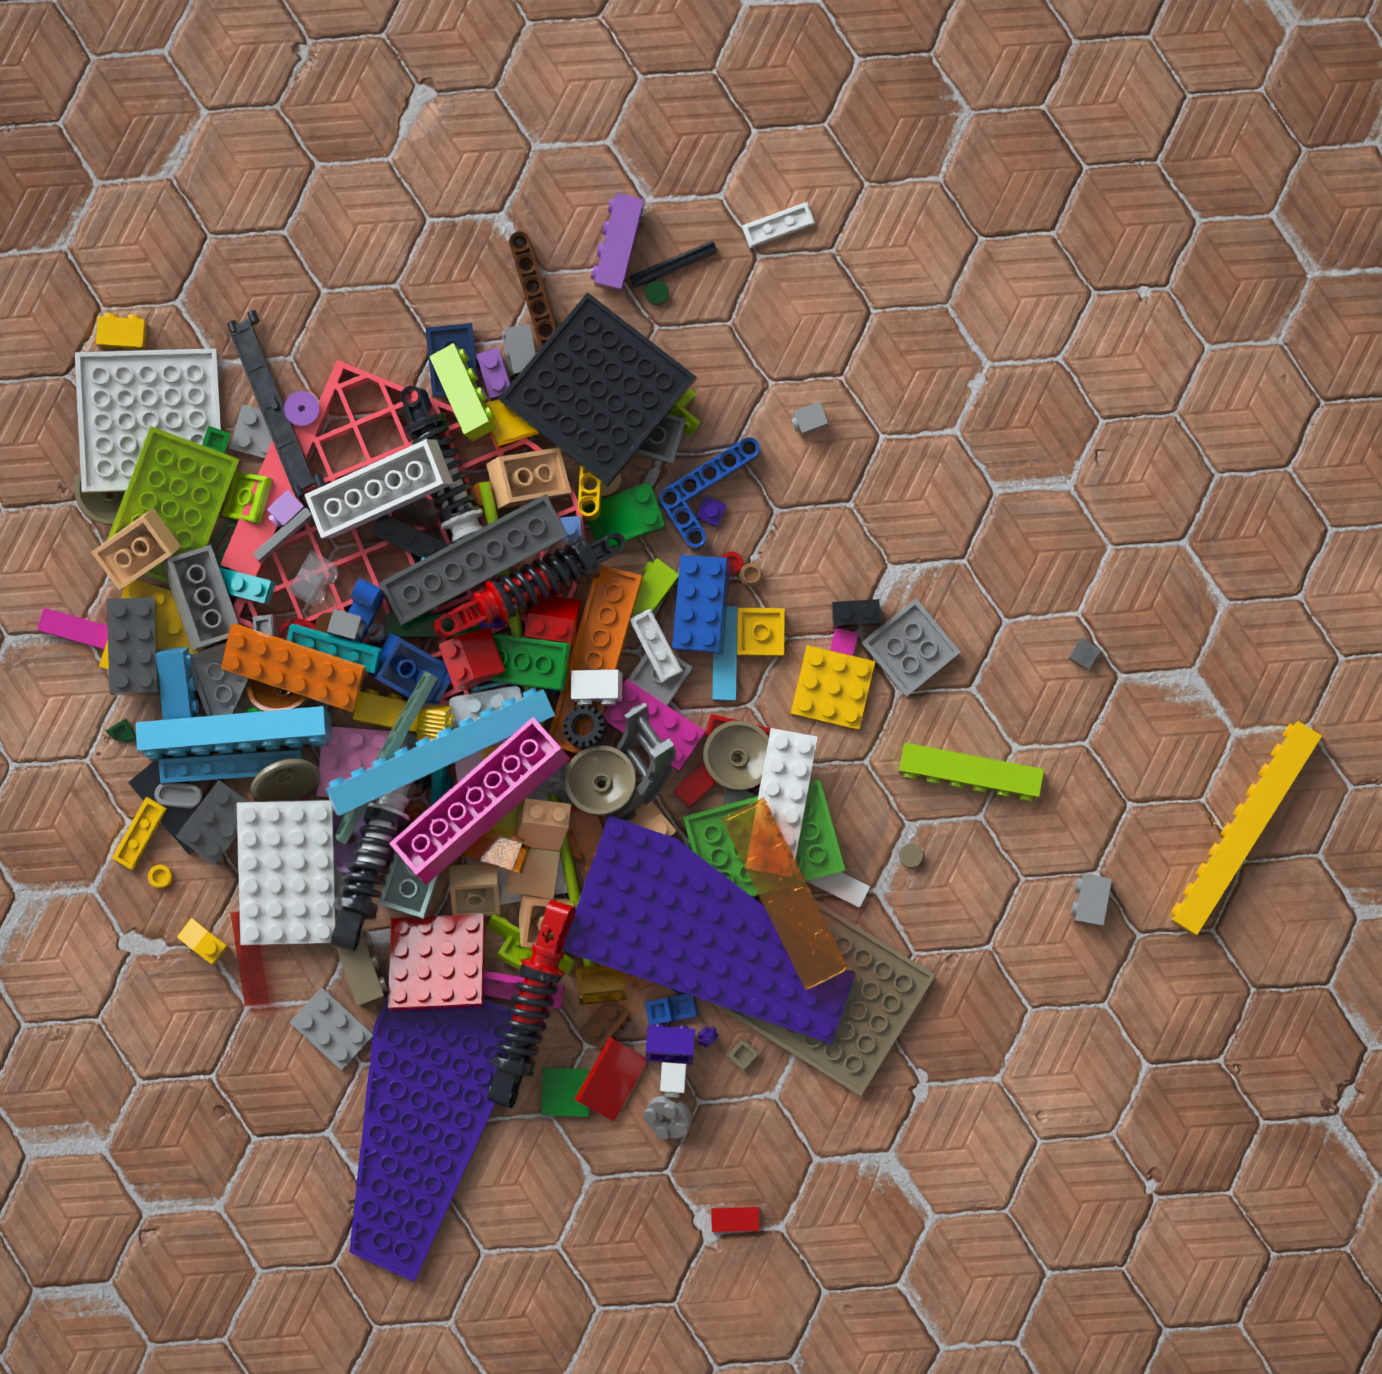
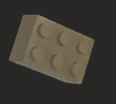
[336,930,389,1007]

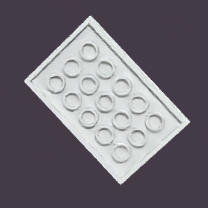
[237,800,336,945]

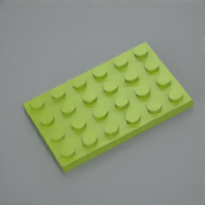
[107,426,239,583]

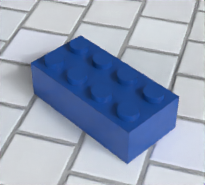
[672,555,731,655]

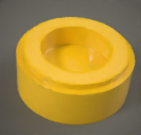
[148,865,173,889]

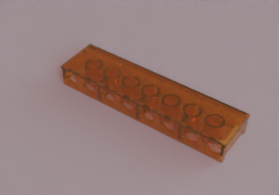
[721,797,849,990]

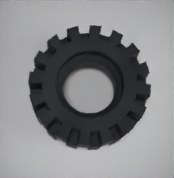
[562,705,607,749]

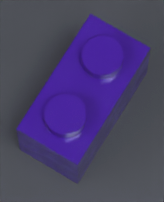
[645,1024,695,1065]

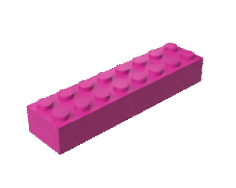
[389,717,570,885]

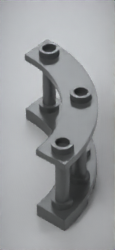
[598,702,676,822]

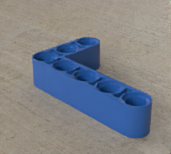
[660,437,760,550]
[348,578,385,643]

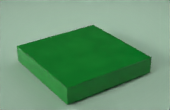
[541,1067,590,1117]

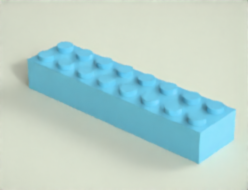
[136,706,333,761]

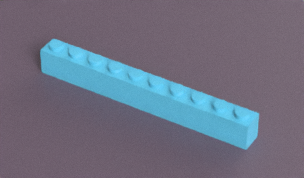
[325,687,555,816]

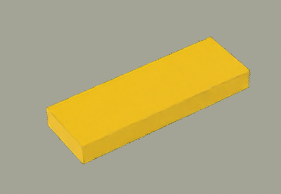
[112,797,168,870]

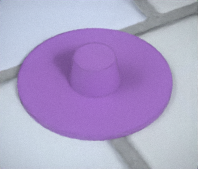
[284,391,319,426]

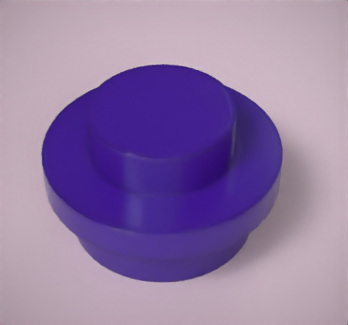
[696,1026,719,1048]

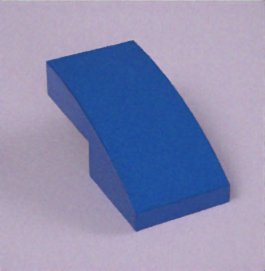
[645,994,699,1025]

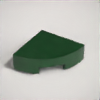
[105,718,136,742]

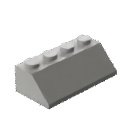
[162,545,239,652]

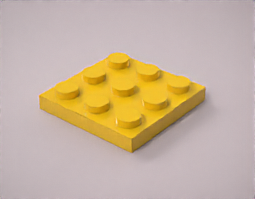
[790,645,875,730]

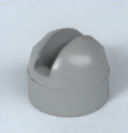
[367,623,386,643]

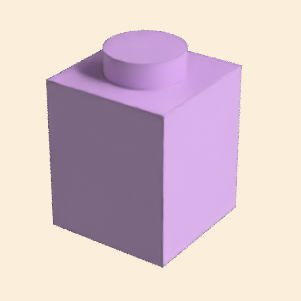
[267,490,305,527]

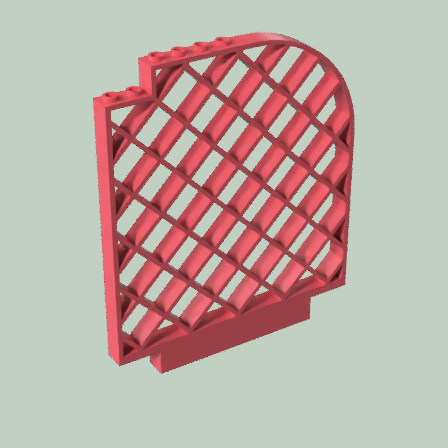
[220,360,585,706]

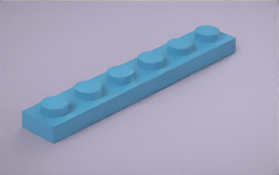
[159,750,301,783]

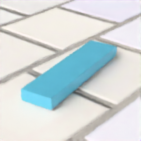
[712,606,737,701]

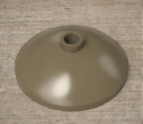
[74,471,125,525]
[703,721,769,791]
[565,745,636,815]
[251,758,321,802]

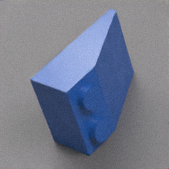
[367,632,451,704]

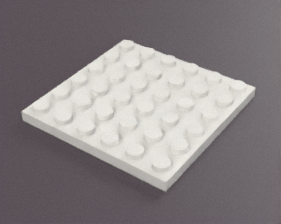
[75,348,221,493]

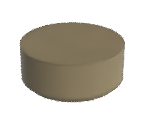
[899,844,923,868]

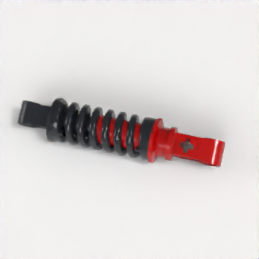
[434,533,626,638]
[487,899,575,1109]

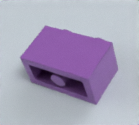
[476,348,510,401]

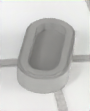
[155,782,203,809]

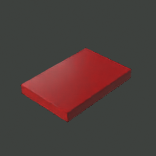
[574,1037,647,1122]

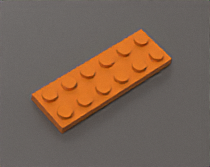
[221,623,366,712]

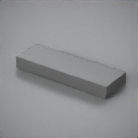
[253,508,313,563]

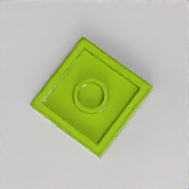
[222,472,273,524]

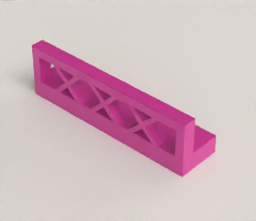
[484,971,565,1009]

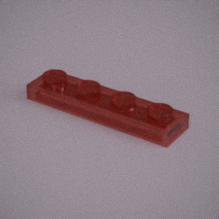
[230,911,269,1007]

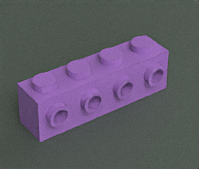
[591,193,644,293]

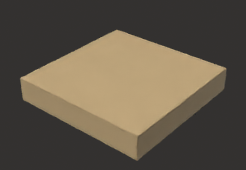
[506,845,560,899]

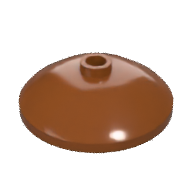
[247,679,310,712]

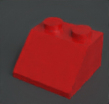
[524,595,582,647]
[439,628,506,690]

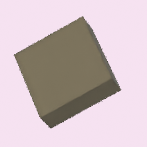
[726,1038,759,1071]

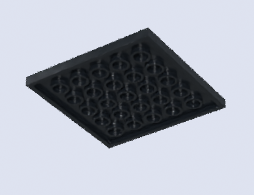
[498,292,697,487]

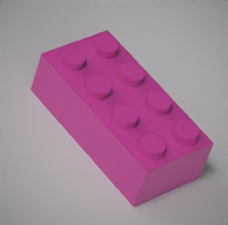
[604,679,706,773]

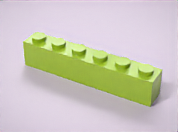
[899,743,1044,802]

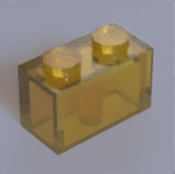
[576,966,627,1005]

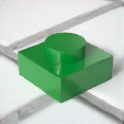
[202,426,231,453]

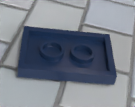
[426,323,479,398]

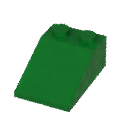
[584,481,665,548]

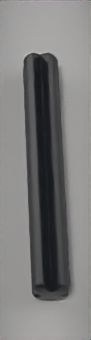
[630,241,717,288]

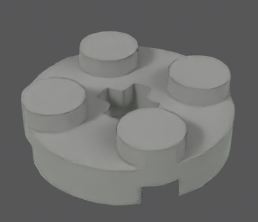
[643,1096,692,1140]

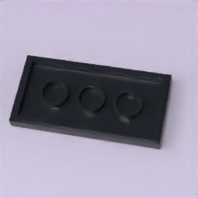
[128,755,204,854]

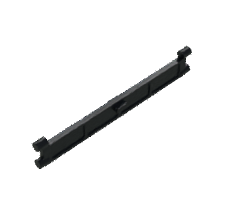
[227,310,326,499]

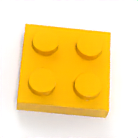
[737,608,785,656]

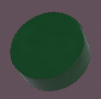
[645,281,669,305]

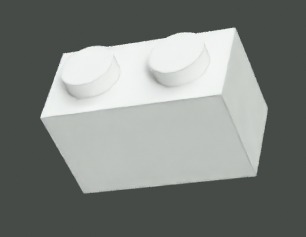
[571,670,622,706]
[660,1062,686,1098]

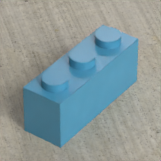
[155,647,199,720]

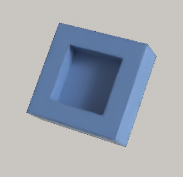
[559,516,582,543]

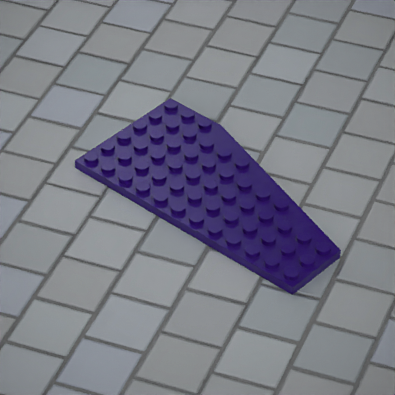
[562,815,855,1044]
[349,996,513,1282]

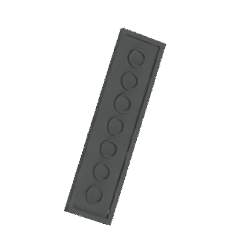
[379,494,569,625]

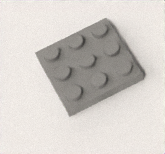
[861,598,961,697]

